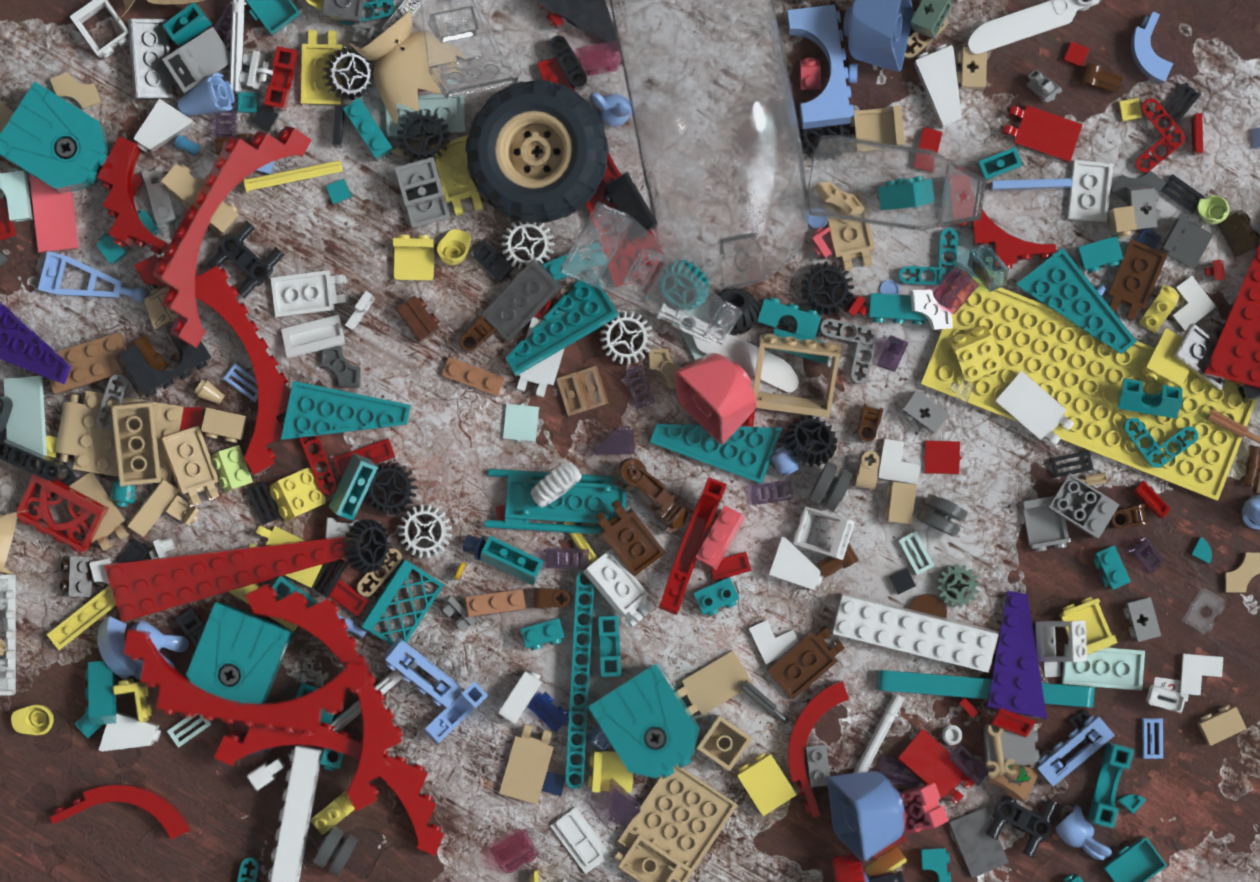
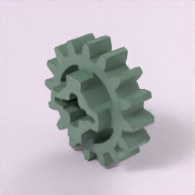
[936,564,980,608]

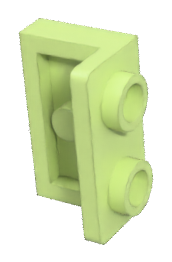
[212,445,253,493]

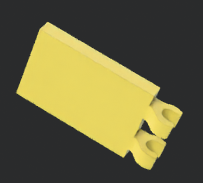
[301,30,342,105]
[431,135,483,216]
[249,525,323,588]

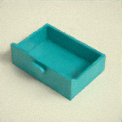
[246,0,301,36]
[1102,836,1167,882]

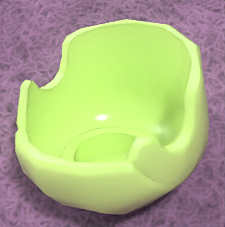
[1197,195,1230,225]

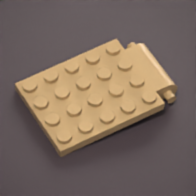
[55,391,184,483]
[614,766,738,882]

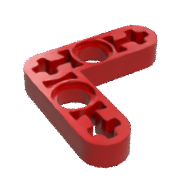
[1135,98,1185,172]

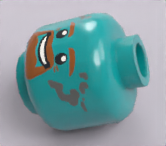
[110,477,138,507]

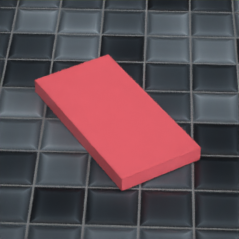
[29,174,79,253]

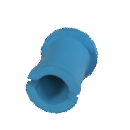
[174,135,201,156]

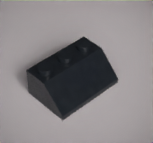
[603,172,658,241]

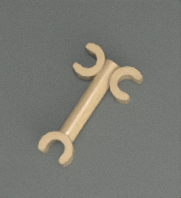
[986,726,1017,778]

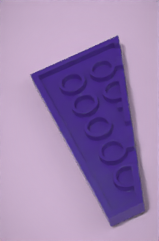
[0,301,72,385]
[987,591,1047,720]

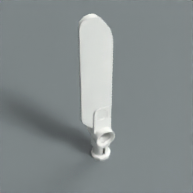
[967,0,1102,54]
[656,303,799,392]

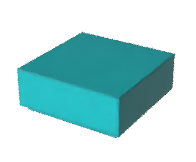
[237,92,258,113]
[326,179,352,205]

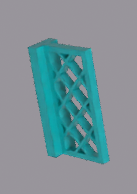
[360,558,445,645]

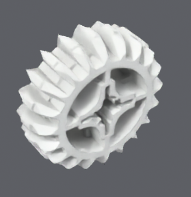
[501,220,555,270]
[600,311,654,365]
[530,462,581,507]
[398,504,452,558]

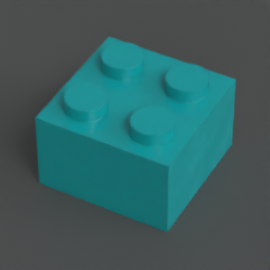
[878,175,935,211]

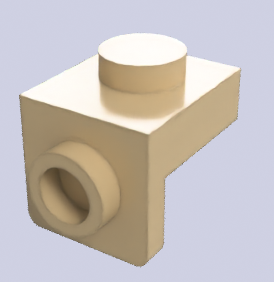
[165,495,199,526]

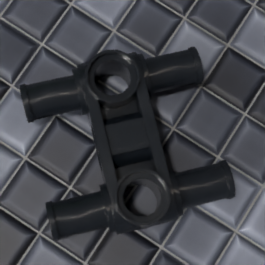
[206,220,285,299]
[986,795,1059,858]

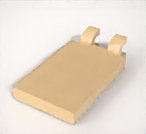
[823,192,875,272]
[160,426,219,507]
[64,472,129,551]
[677,651,753,715]
[499,723,554,805]

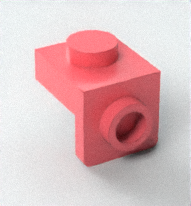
[800,58,821,90]
[811,227,832,259]

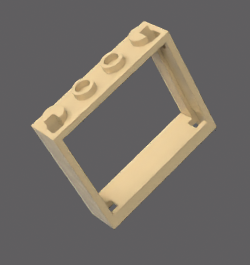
[752,334,840,418]

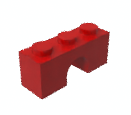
[264,46,299,112]

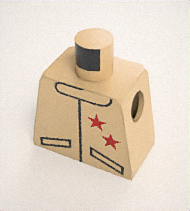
[144,284,178,331]

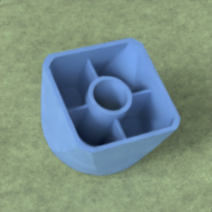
[844,0,914,72]
[827,771,904,863]

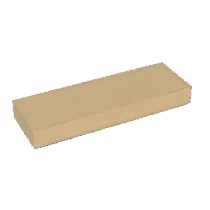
[127,478,179,537]

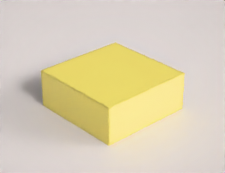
[1118,98,1143,122]

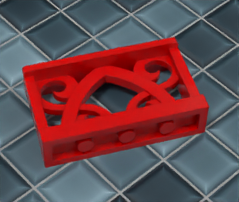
[15,474,109,553]

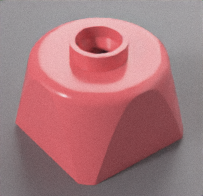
[675,353,756,445]

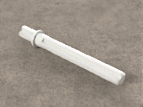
[230,0,246,92]
[329,657,418,733]
[853,693,905,773]

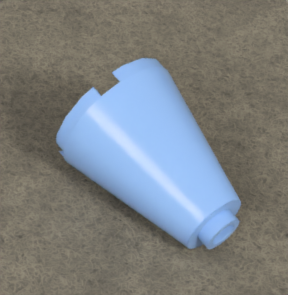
[177,73,234,116]

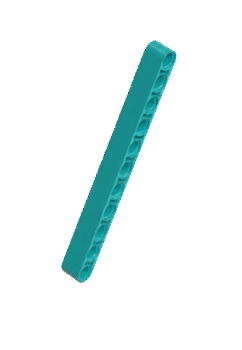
[566,571,594,789]
[876,670,1095,707]

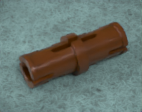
[1243,445,1260,486]

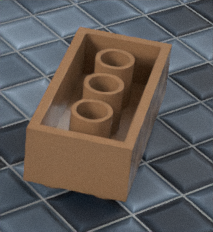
[49,333,127,395]

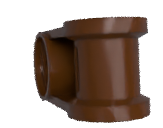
[460,316,496,353]
[857,403,883,443]
[1109,504,1149,528]
[533,588,572,608]

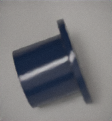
[463,535,487,560]

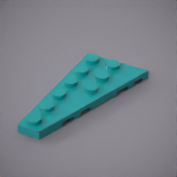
[1015,248,1137,354]
[506,268,619,376]
[281,381,411,440]
[650,424,782,484]

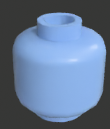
[771,445,801,476]

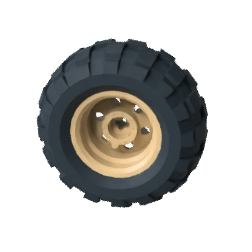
[465,80,609,223]

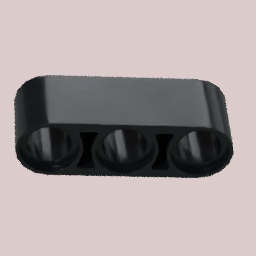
[550,35,588,90]

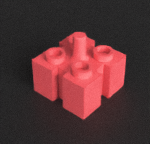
[899,783,949,835]

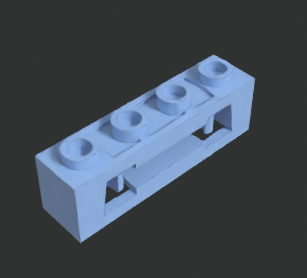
[384,637,462,708]
[1037,715,1115,787]

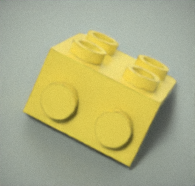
[393,235,435,281]
[948,325,1002,382]
[269,468,326,522]
[113,678,152,723]
[588,750,633,793]

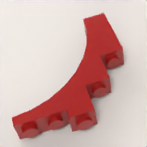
[97,136,168,256]
[947,172,1056,270]

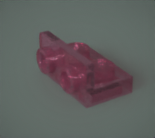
[578,41,622,76]
[933,267,979,314]
[490,828,540,874]

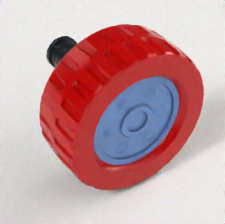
[831,853,904,882]

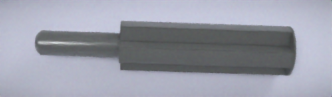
[739,680,789,724]

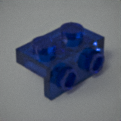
[527,691,569,732]

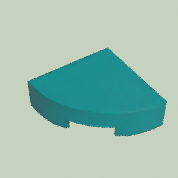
[1191,537,1212,564]
[1118,794,1146,814]

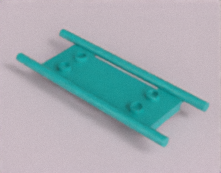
[485,469,627,535]

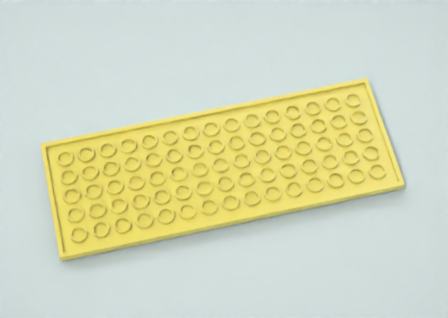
[921,273,1257,501]

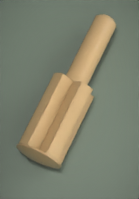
[1080,472,1107,486]

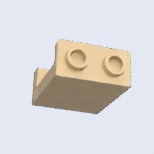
[850,105,905,151]

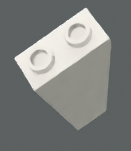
[914,44,962,129]

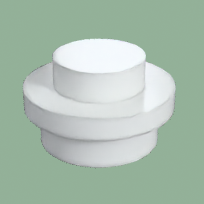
[942,725,962,745]

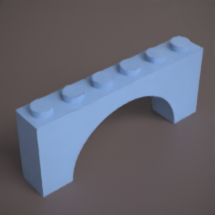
[787,5,854,129]

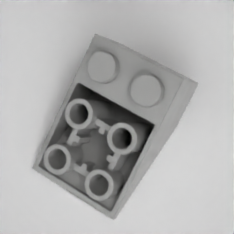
[162,27,231,93]
[1049,473,1119,539]

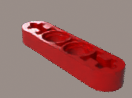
[300,435,338,495]

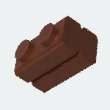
[396,295,440,342]

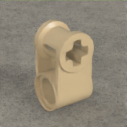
[855,451,879,490]

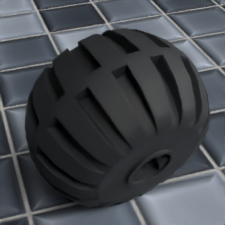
[709,287,759,335]

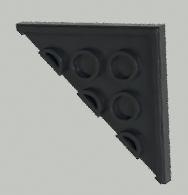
[531,0,622,52]

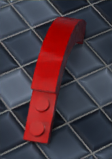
[658,477,727,615]
[787,680,849,818]
[49,784,192,839]

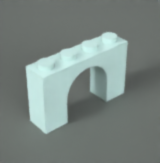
[0,168,33,222]

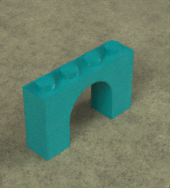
[1087,742,1134,828]

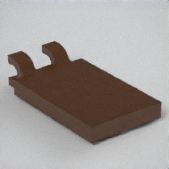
[1107,239,1168,321]
[595,499,666,576]
[767,624,845,700]

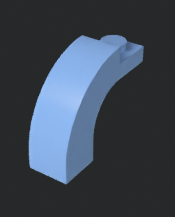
[1131,12,1173,84]
[97,616,143,680]
[423,681,488,745]

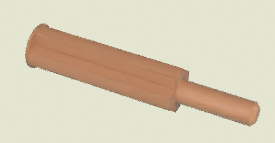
[1207,409,1260,444]

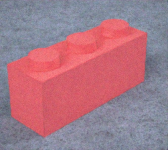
[696,505,745,570]

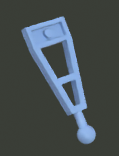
[38,251,148,303]

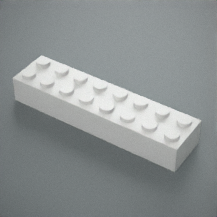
[832,592,998,673]
[268,745,324,882]

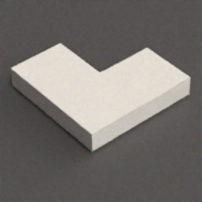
[1172,276,1216,331]
[345,291,375,330]
[878,439,921,485]
[749,620,799,664]
[1179,654,1223,695]

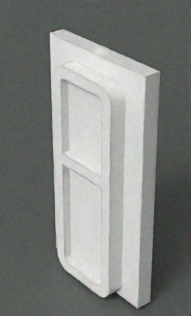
[281,315,345,358]
[550,807,611,874]

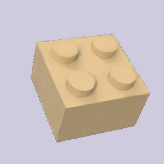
[696,714,753,771]

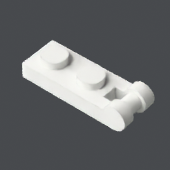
[142,166,177,225]

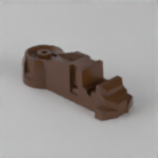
[612,458,688,534]

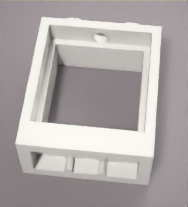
[70,0,129,58]
[793,506,855,560]
[1036,621,1087,662]

